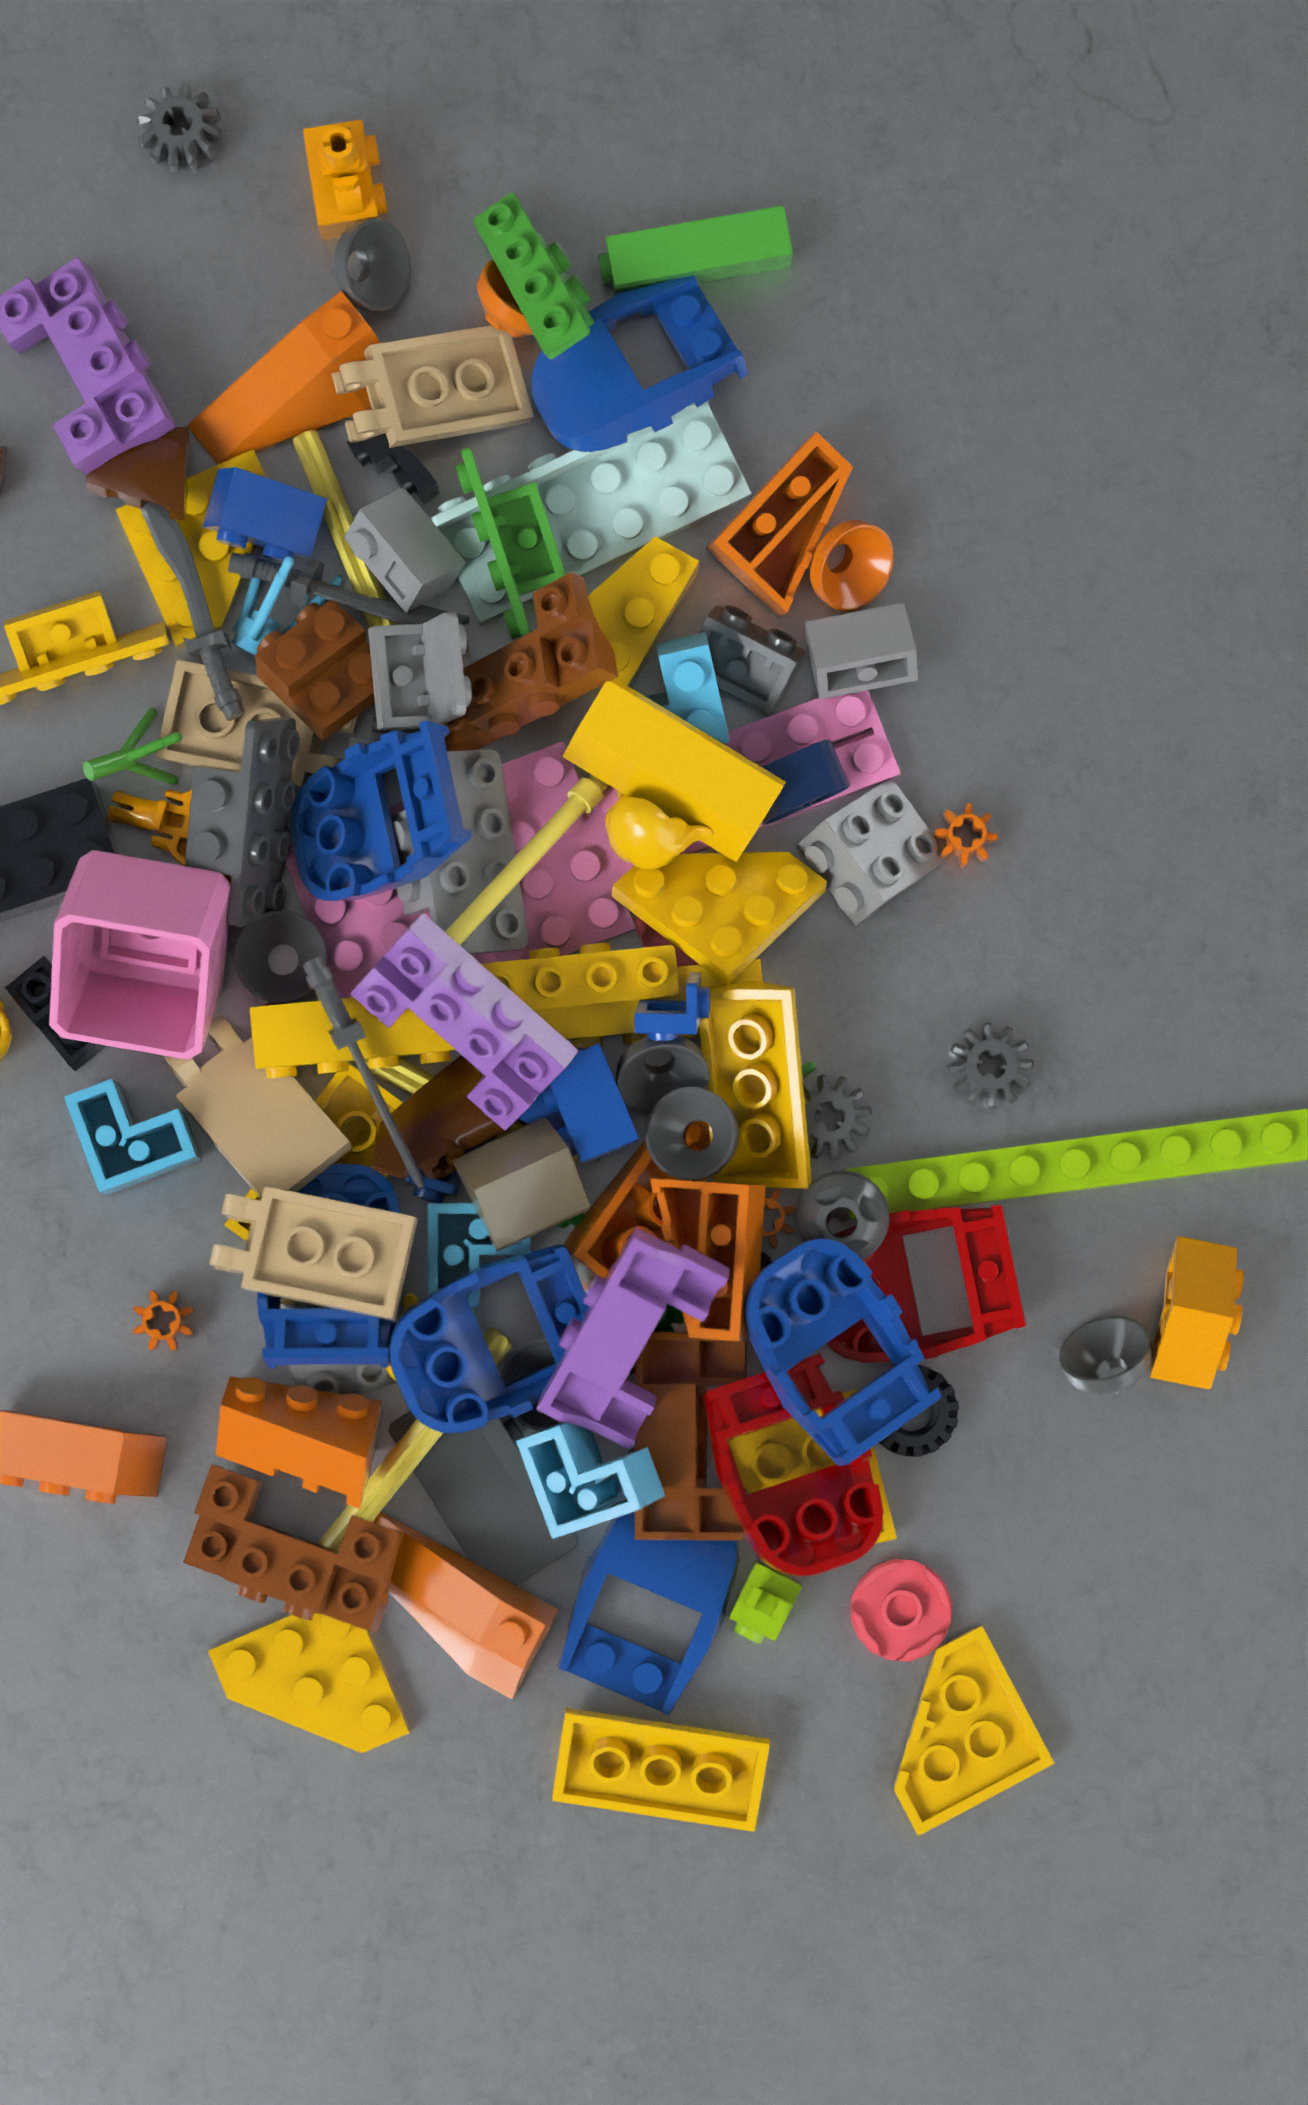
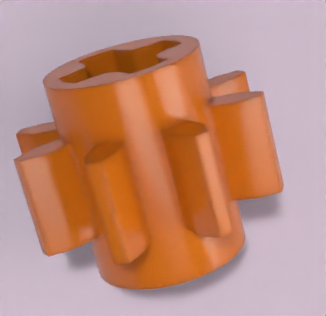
[933,803,998,868]
[762,1188,796,1249]
[132,1290,195,1351]

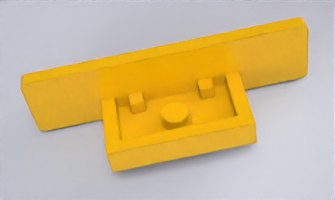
[0,590,169,705]
[482,943,679,1011]

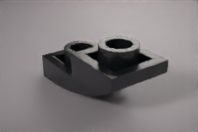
[346,419,440,504]
[5,956,107,1071]

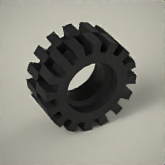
[879,1365,959,1457]

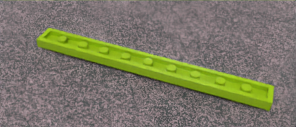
[843,1108,1308,1220]

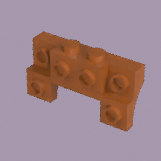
[442,572,618,752]
[628,1332,747,1541]
[183,1464,404,1632]

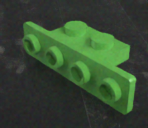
[473,192,595,359]
[455,447,566,640]

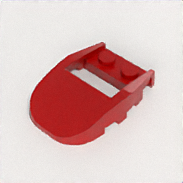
[827,1205,1027,1363]
[703,1353,884,1576]

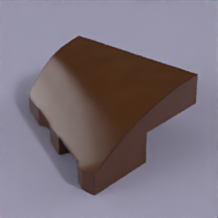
[86,427,190,520]

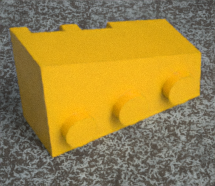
[588,536,699,689]

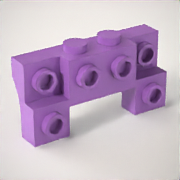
[0,257,177,475]
[350,912,579,1131]
[536,1227,730,1450]

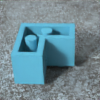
[645,632,730,744]
[64,1079,202,1195]
[428,1203,531,1307]
[516,1422,665,1539]

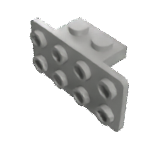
[390,749,528,955]

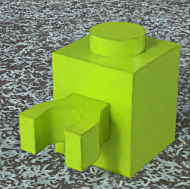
[728,1560,803,1645]

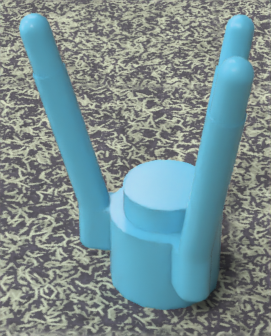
[231,556,344,657]

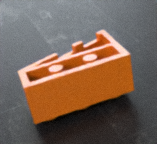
[705,431,853,617]
[650,1178,766,1341]
[216,1376,381,1509]
[0,1410,168,1504]

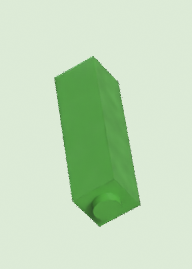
[598,205,793,296]

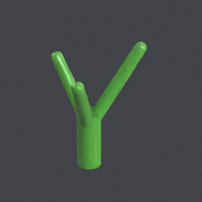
[83,708,182,785]

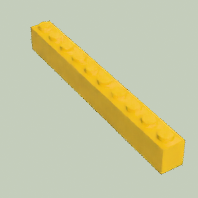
[249,959,763,1079]

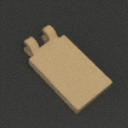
[332,325,534,448]
[155,659,359,789]
[164,1014,352,1199]
[209,1186,418,1321]

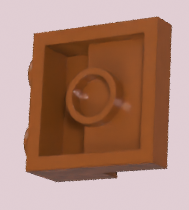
[255,600,375,741]

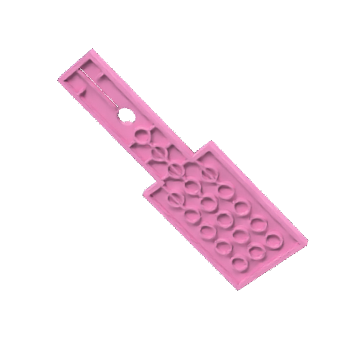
[285,690,901,999]

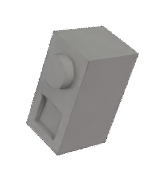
[344,487,466,613]
[805,603,918,700]

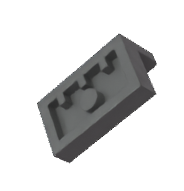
[698,605,805,715]

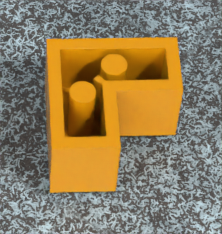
[1150,1236,1244,1390]

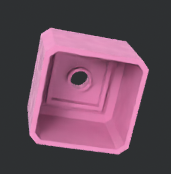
[49,850,231,1060]

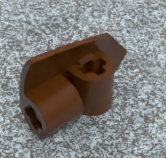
[371,1056,511,1180]

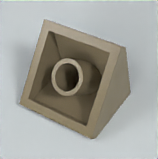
[453,1117,590,1252]

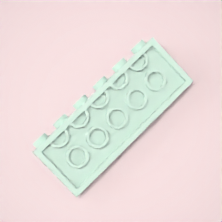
[431,400,752,626]

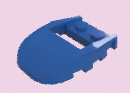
[531,275,748,452]
[290,720,472,901]
[256,1164,404,1369]
[745,1239,942,1466]
[389,1244,589,1433]
[557,1511,740,1715]

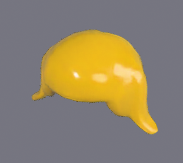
[605,790,712,870]

